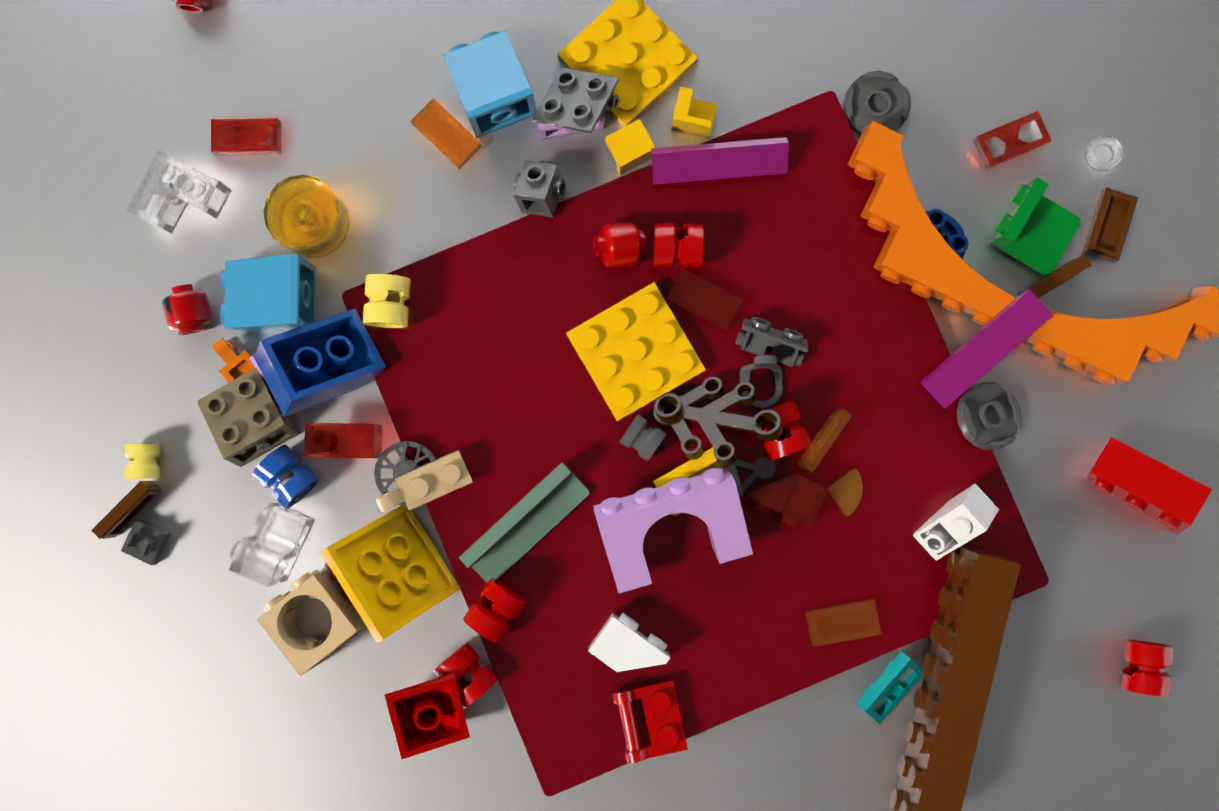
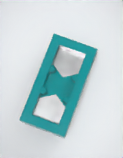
[856,651,923,724]

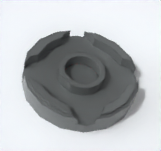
[842,71,911,136]
[956,382,1022,450]

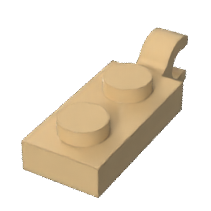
[376,450,473,512]

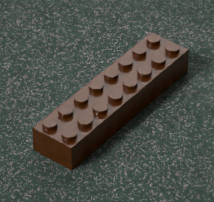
[890,546,1021,811]

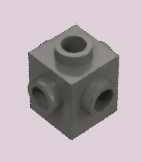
[513,160,566,218]

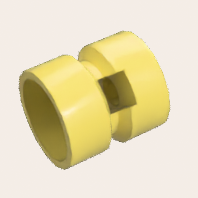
[363,274,411,328]

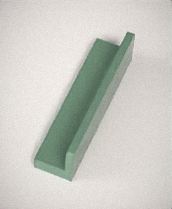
[459,463,589,583]

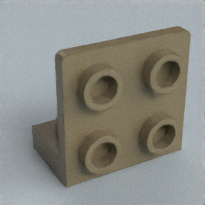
[198,369,299,467]

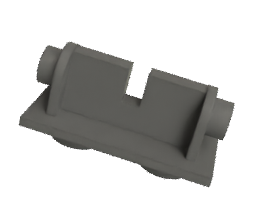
[735,317,808,367]

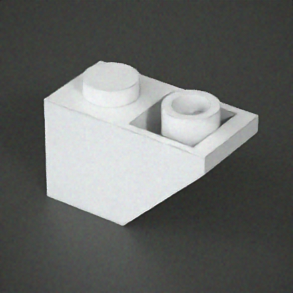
[913,484,999,561]
[588,613,670,672]

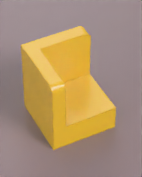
[671,86,717,138]
[605,119,655,175]

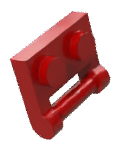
[612,678,688,763]

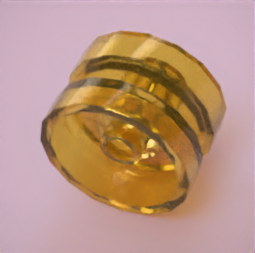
[263,175,350,259]

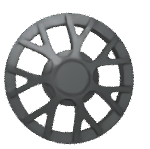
[374,441,436,506]

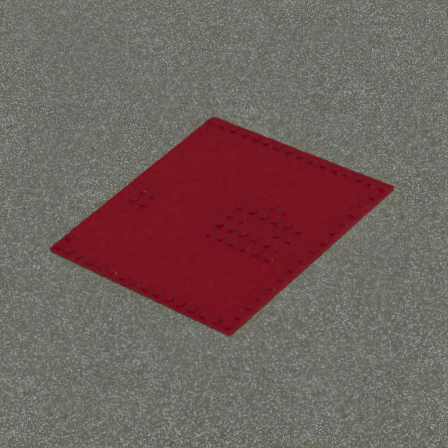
[342,91,1049,796]

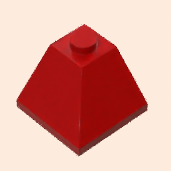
[384,673,470,759]

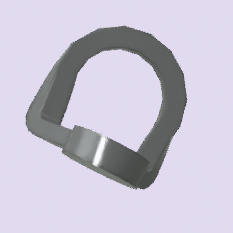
[740,355,783,409]
[726,456,776,497]

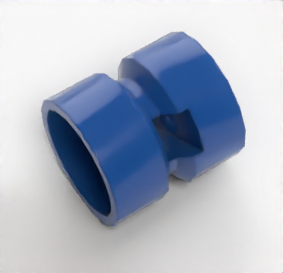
[252,444,319,509]

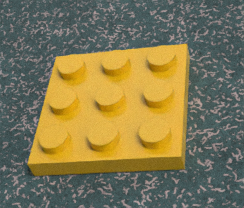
[557,0,698,127]
[566,282,706,422]
[321,505,460,643]

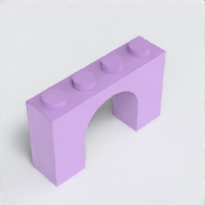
[593,467,753,593]

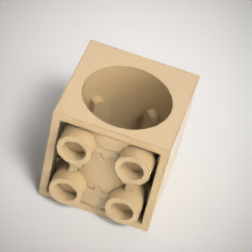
[257,570,367,676]

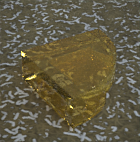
[826,469,863,516]

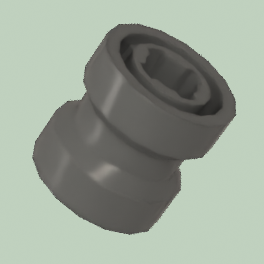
[619,414,666,462]

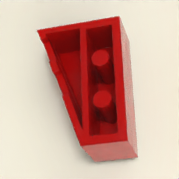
[1086,437,1212,534]

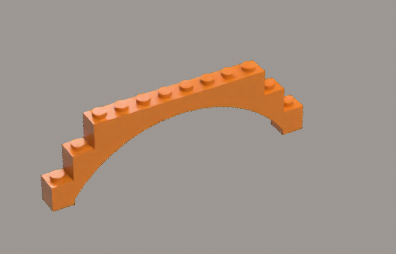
[847,121,1219,386]

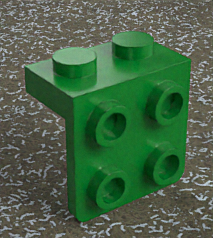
[989,177,1081,275]

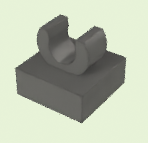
[121,520,171,565]

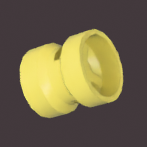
[124,444,161,479]

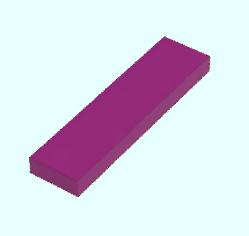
[651,137,789,185]
[920,288,1053,409]

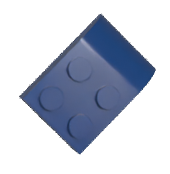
[254,309,386,417]

